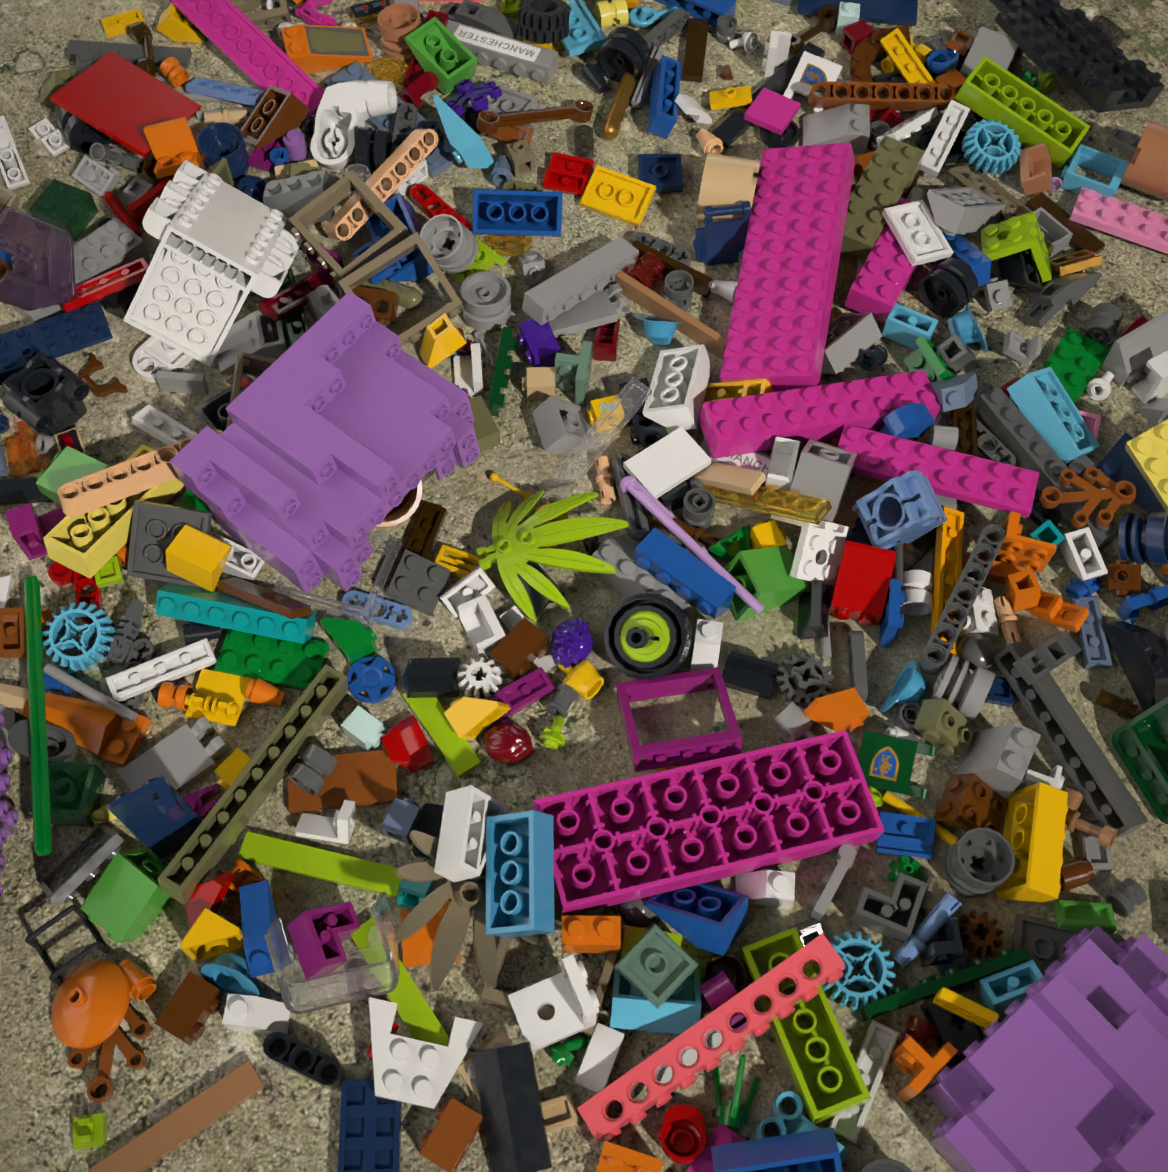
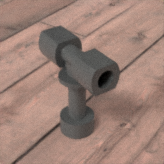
[90,143,144,173]

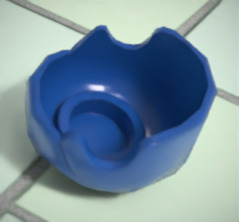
[927,49,959,76]

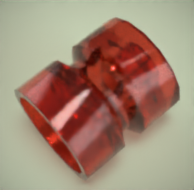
[625,253,666,289]

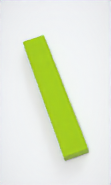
[238,831,402,898]
[350,917,464,1066]

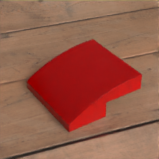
[542,152,595,196]

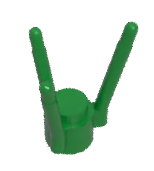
[713,1054,760,1129]

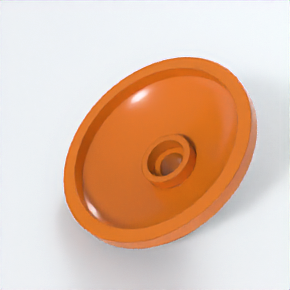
[51,959,130,1049]

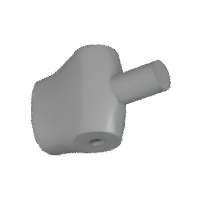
[773,701,816,742]

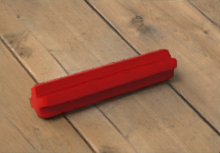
[103,191,142,237]

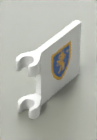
[783,51,843,113]

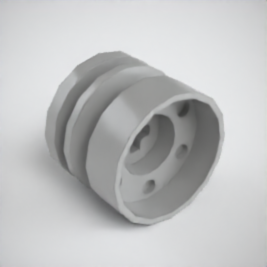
[420,214,478,273]
[931,654,996,723]

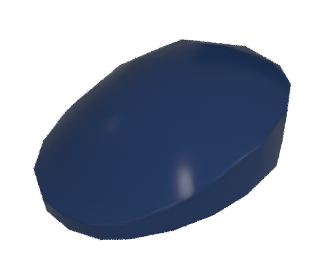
[236,175,267,204]

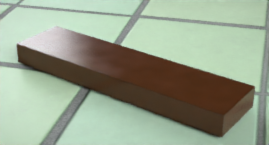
[218,577,311,619]

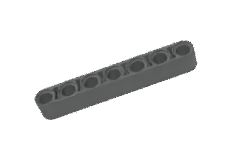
[918,524,1005,676]

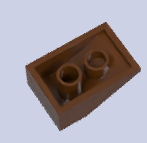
[241,84,309,150]

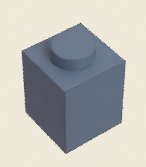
[381,798,421,845]

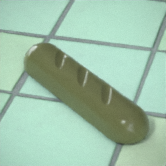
[342,265,423,310]

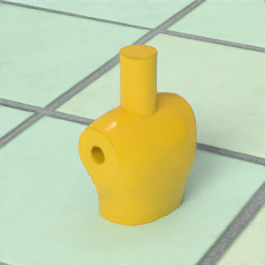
[558,660,604,700]

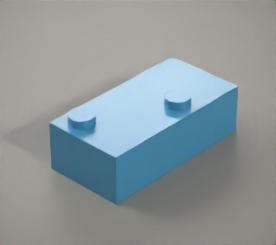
[486,810,555,938]

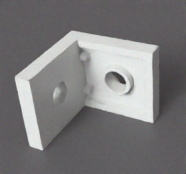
[771,509,849,586]
[508,955,600,1053]

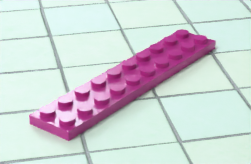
[169,0,324,128]

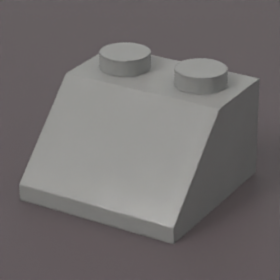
[532,396,597,456]

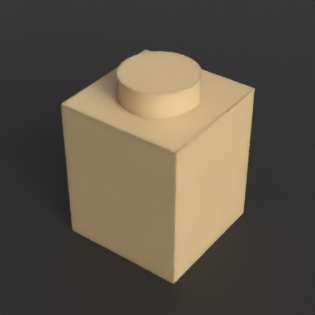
[522,367,555,401]

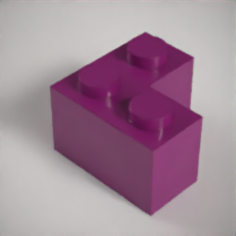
[5,503,67,560]
[287,901,361,980]

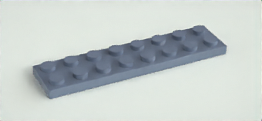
[324,62,457,179]

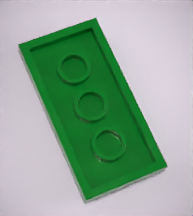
[1042,328,1111,405]
[214,629,330,691]

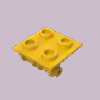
[184,669,251,727]

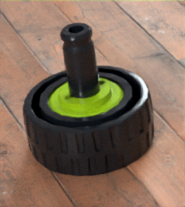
[603,593,692,680]

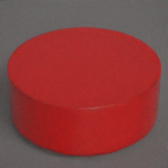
[48,561,74,586]

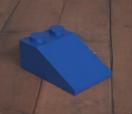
[646,883,748,956]

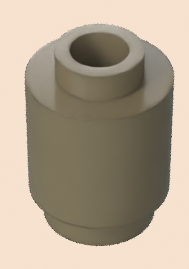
[918,877,951,919]

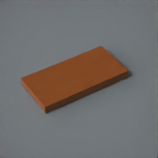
[288,750,398,814]

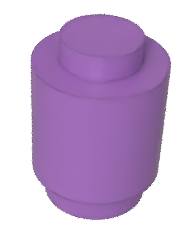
[283,130,308,163]

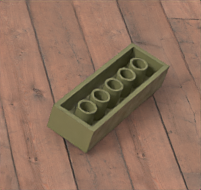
[841,135,925,262]

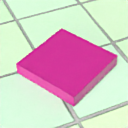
[744,88,801,135]

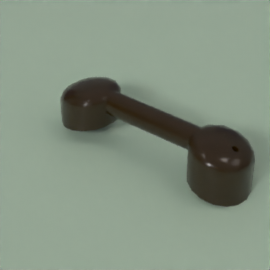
[789,6,838,53]
[130,21,157,77]

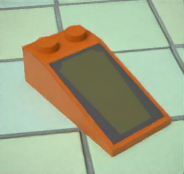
[281,24,373,74]

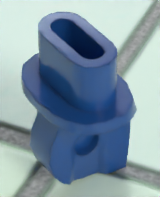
[1064,577,1102,599]

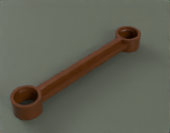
[476,99,594,134]

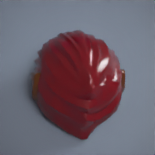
[483,721,535,766]

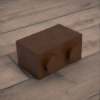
[489,617,549,681]
[155,971,224,1046]

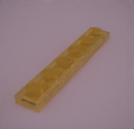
[705,485,832,525]

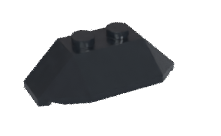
[997,212,1047,292]
[1102,621,1168,711]

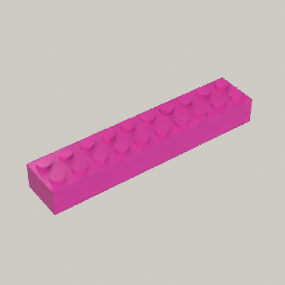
[698,370,941,459]

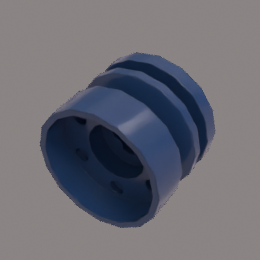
[198,122,250,182]
[1118,512,1168,565]

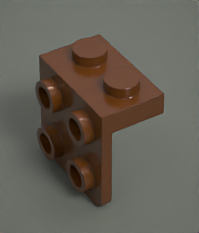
[933,773,1008,832]

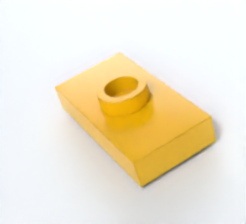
[709,85,752,111]

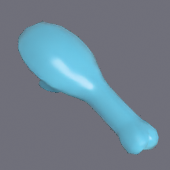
[629,6,678,28]

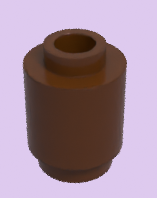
[1060,857,1094,892]

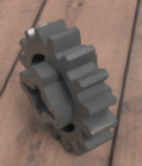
[776,651,834,708]

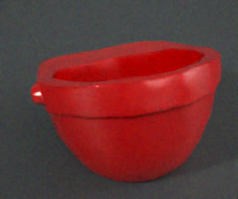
[657,1104,708,1164]

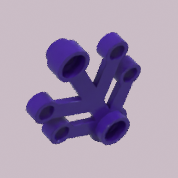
[446,79,503,116]

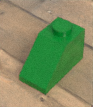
[319,617,378,666]

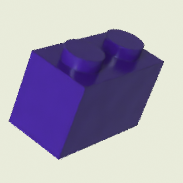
[517,319,561,367]

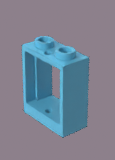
[1060,144,1130,197]

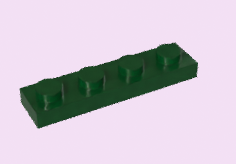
[488,326,517,417]

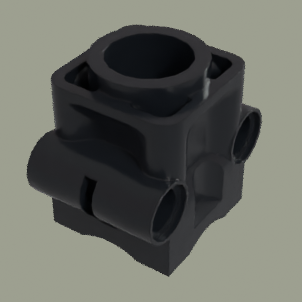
[2,352,90,438]

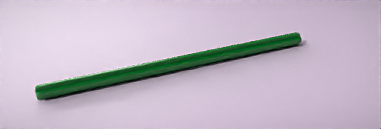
[24,576,52,856]

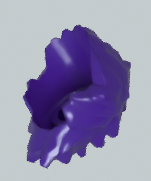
[551,617,594,669]

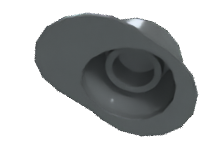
[8,719,76,767]

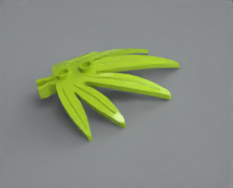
[476,490,629,623]

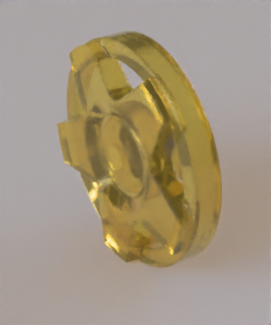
[371,56,409,87]
[491,235,532,256]

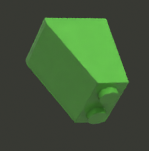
[36,446,110,505]
[725,545,809,621]
[80,849,173,943]

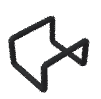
[25,905,109,986]

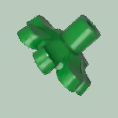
[1020,66,1039,90]
[887,855,924,881]

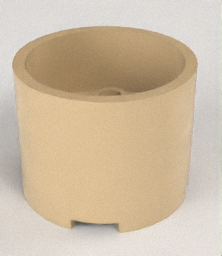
[696,153,761,222]

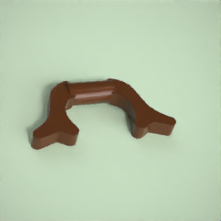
[80,354,128,397]

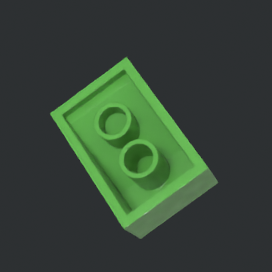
[405,17,478,96]

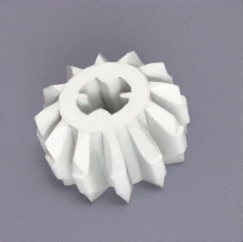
[457,656,502,700]

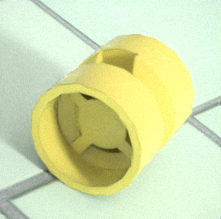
[595,0,629,29]

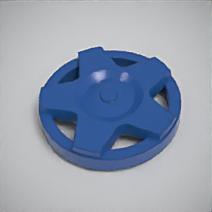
[347,656,396,704]

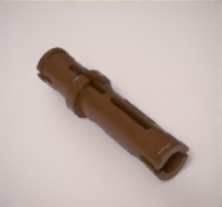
[651,516,722,549]

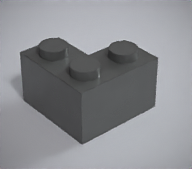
[850,872,928,943]

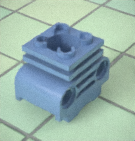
[852,470,948,549]

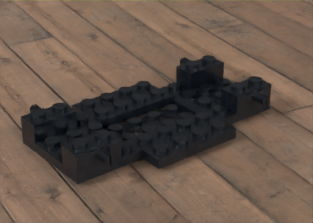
[990,0,1165,113]

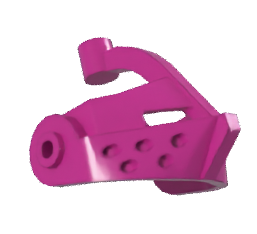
[295,0,337,26]

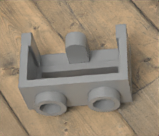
[1034,207,1073,259]

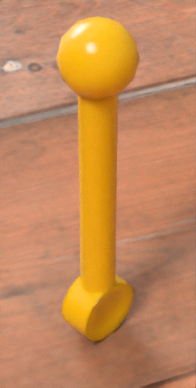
[489,472,533,501]

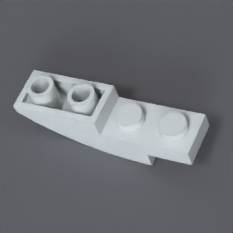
[0,115,31,190]
[211,535,265,580]

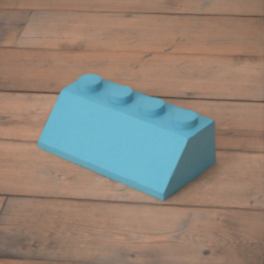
[1007,367,1101,466]

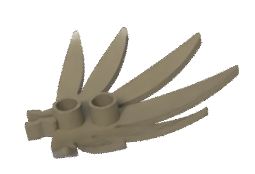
[394,830,557,992]

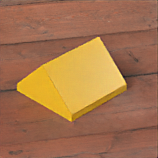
[165,524,232,592]
[180,908,244,962]

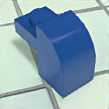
[879,403,936,439]

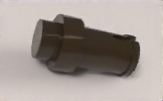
[1095,688,1138,719]

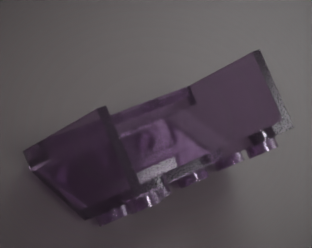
[0,206,76,311]

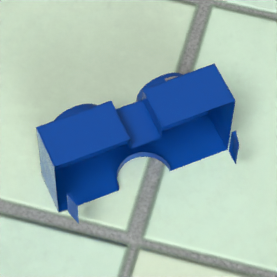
[1117,584,1168,624]

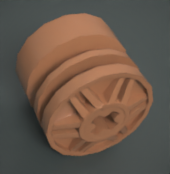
[377,3,422,60]

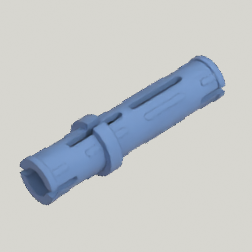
[892,892,962,969]

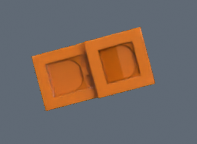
[1027,591,1089,633]

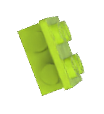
[448,235,508,283]

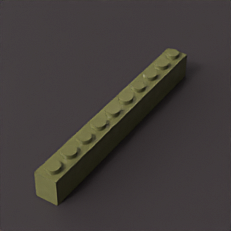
[157,664,348,905]

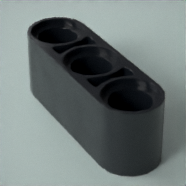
[263,1032,346,1090]

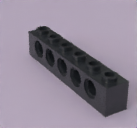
[616,377,689,511]

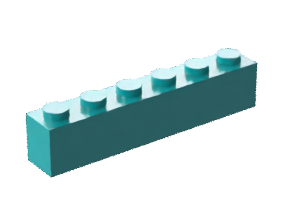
[155,583,317,644]

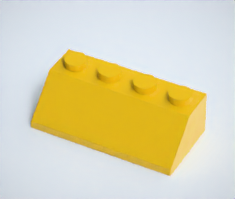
[996,782,1068,903]

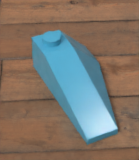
[433,94,495,168]

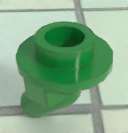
[547,1036,588,1067]

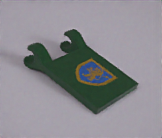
[858,730,937,799]

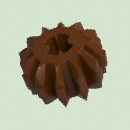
[958,910,1003,959]

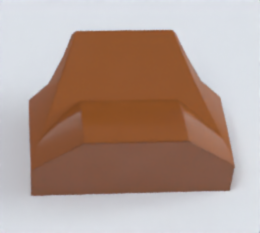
[0,607,26,658]

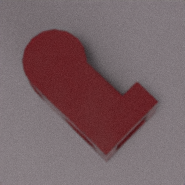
[397,71,438,108]

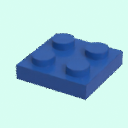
[879,579,905,648]

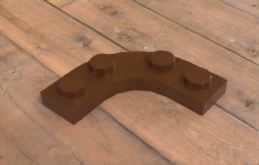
[850,25,911,82]

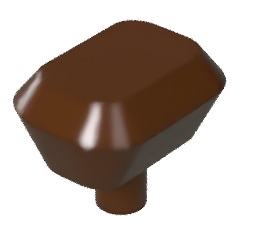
[719,64,734,80]

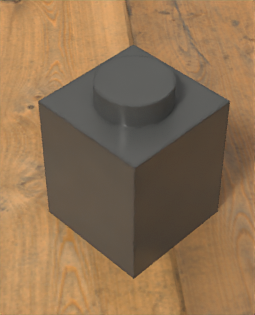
[936,334,976,371]

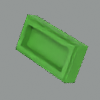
[1053,899,1117,933]

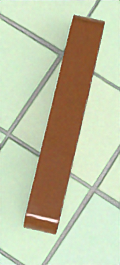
[807,81,956,111]

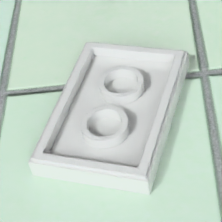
[882,200,953,266]
[623,426,712,499]

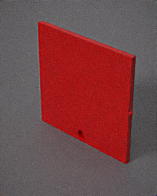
[50,51,202,158]

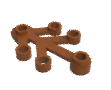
[1039,467,1136,529]
[67,998,151,1103]

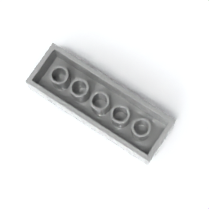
[5,216,150,324]

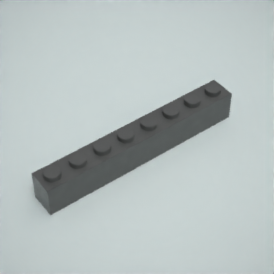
[975,386,1119,550]
[993,641,1149,839]

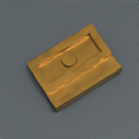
[1050,249,1102,276]

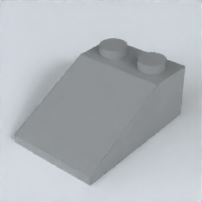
[802,103,870,154]

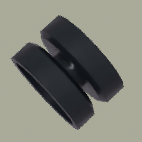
[597,27,649,83]
[57,108,112,154]
[355,126,393,176]
[918,258,979,318]

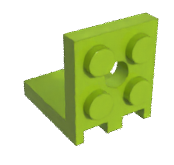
[980,211,1052,282]

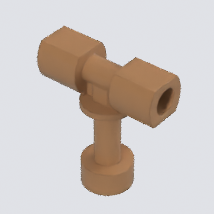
[1065,788,1118,849]

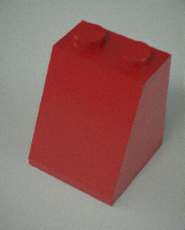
[829,540,897,626]

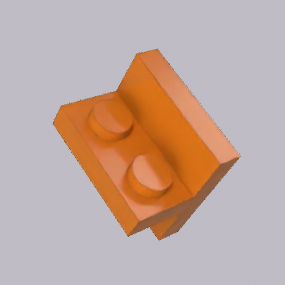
[891,1036,958,1103]

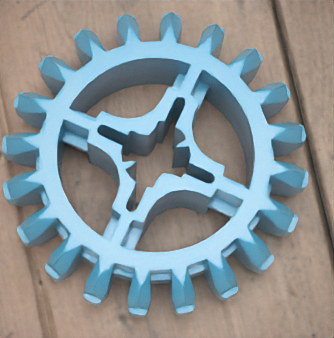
[962,118,1021,176]
[42,602,115,672]
[816,931,896,1011]

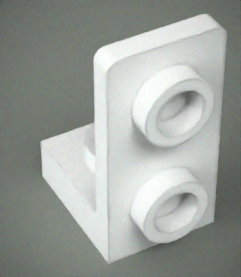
[295,800,355,844]

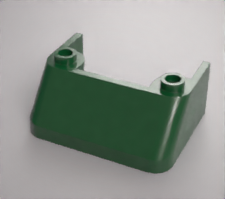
[1111,697,1168,824]

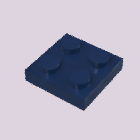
[638,154,683,193]

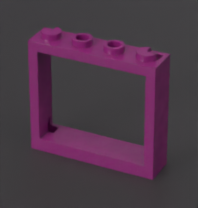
[616,667,742,772]

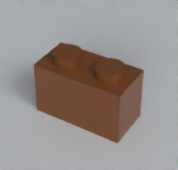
[419,1098,483,1172]

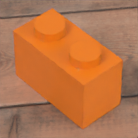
[562,915,621,953]

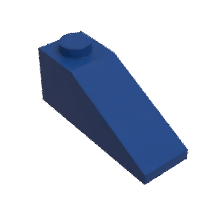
[239,880,287,978]

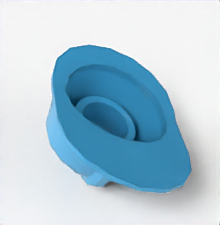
[947,304,988,353]
[632,313,682,345]
[880,660,929,712]
[201,952,260,997]

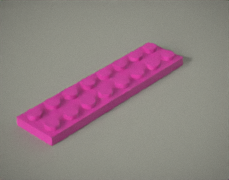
[837,424,1040,518]

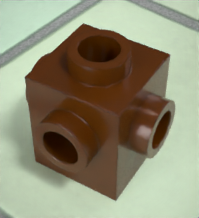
[1101,560,1141,597]

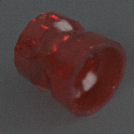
[896,1015,936,1051]

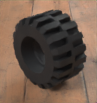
[518,0,570,44]

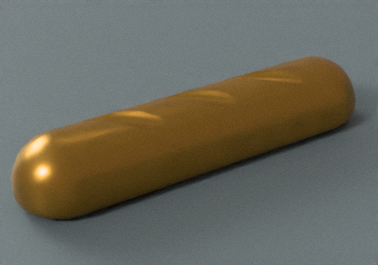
[601,72,635,140]

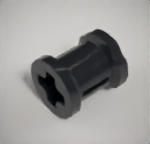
[858,344,888,371]

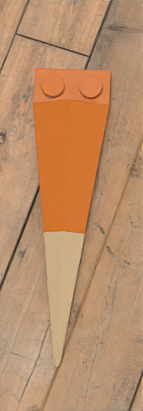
[0,683,152,767]

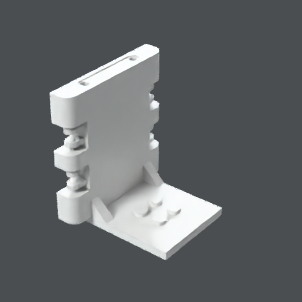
[123,159,308,367]

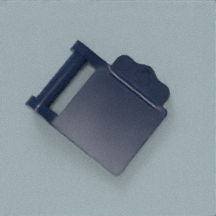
[692,201,751,266]

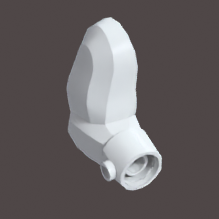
[310,80,397,169]

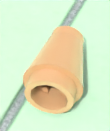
[696,129,723,156]

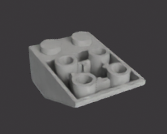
[217,310,288,374]

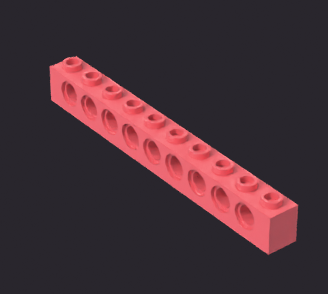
[577,933,846,1142]

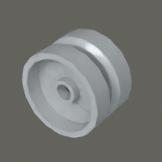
[460,271,511,330]

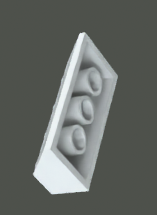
[642,344,712,431]

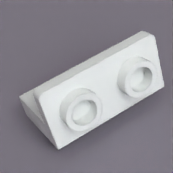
[761,30,792,81]
[958,587,999,639]

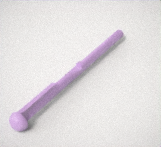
[620,476,764,614]

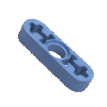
[342,590,413,630]

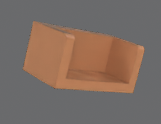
[1019,143,1053,197]

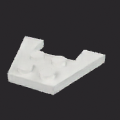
[369,997,484,1109]

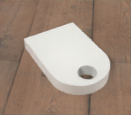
[132,336,193,383]

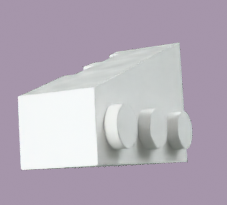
[434,785,508,882]

